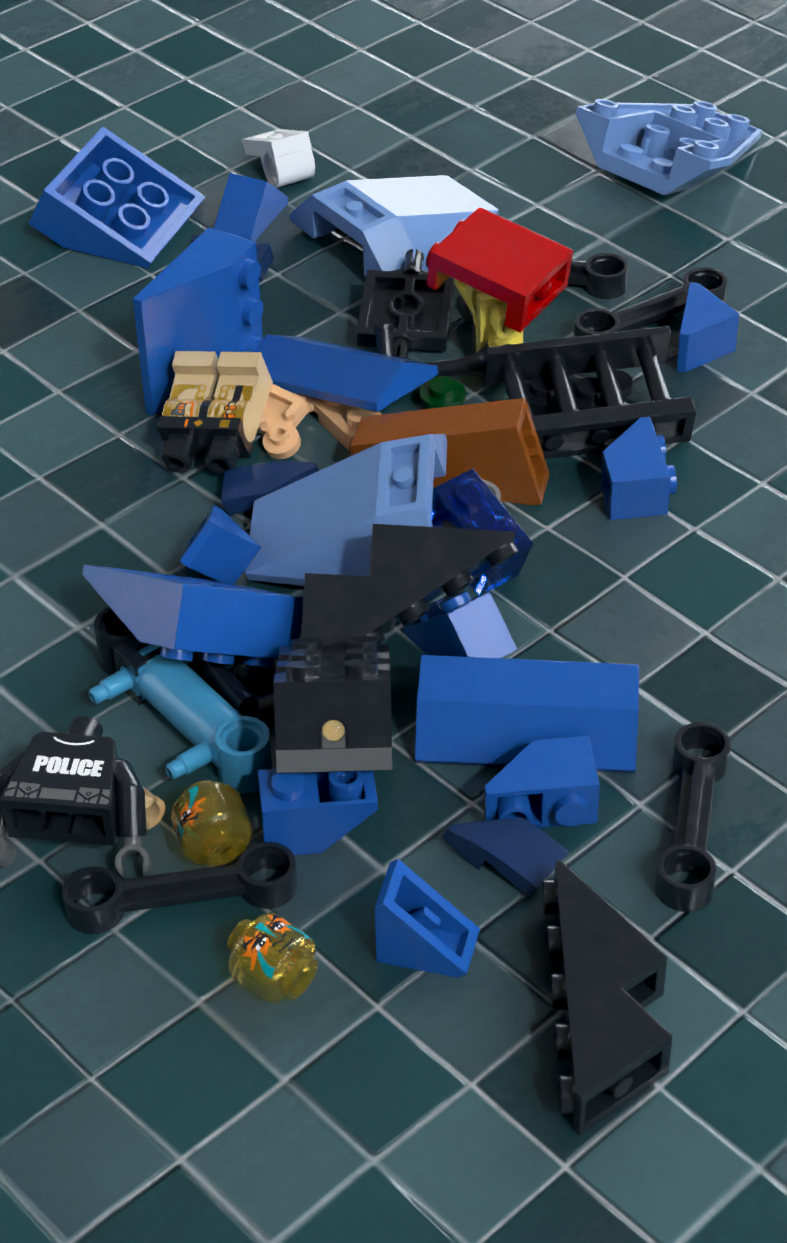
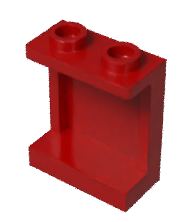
[426,207,573,333]

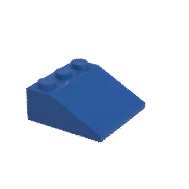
[28,126,205,269]
[133,227,264,416]
[82,564,303,668]

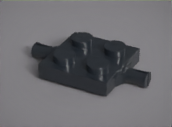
[356,249,455,359]

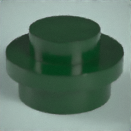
[420,376,466,409]

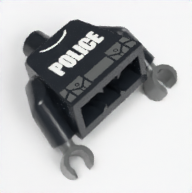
[0,716,153,879]

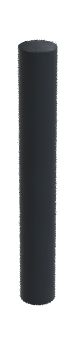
[192,651,259,716]

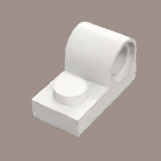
[242,129,315,188]

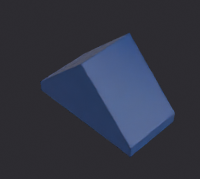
[214,173,288,241]
[677,282,739,372]
[180,505,261,585]
[375,859,480,978]

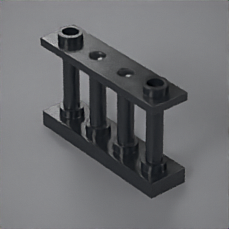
[484,326,696,459]

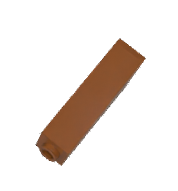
[349,398,550,505]

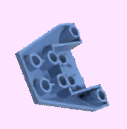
[576,99,763,195]
[289,175,499,276]
[245,434,448,586]

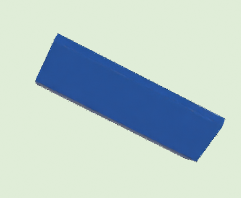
[255,334,438,412]
[415,655,639,773]

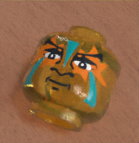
[171,780,252,866]
[227,912,319,1003]

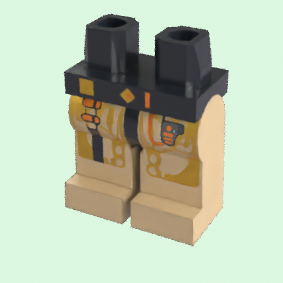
[156,351,273,474]

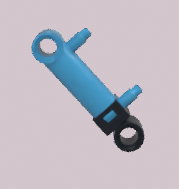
[88,607,272,794]

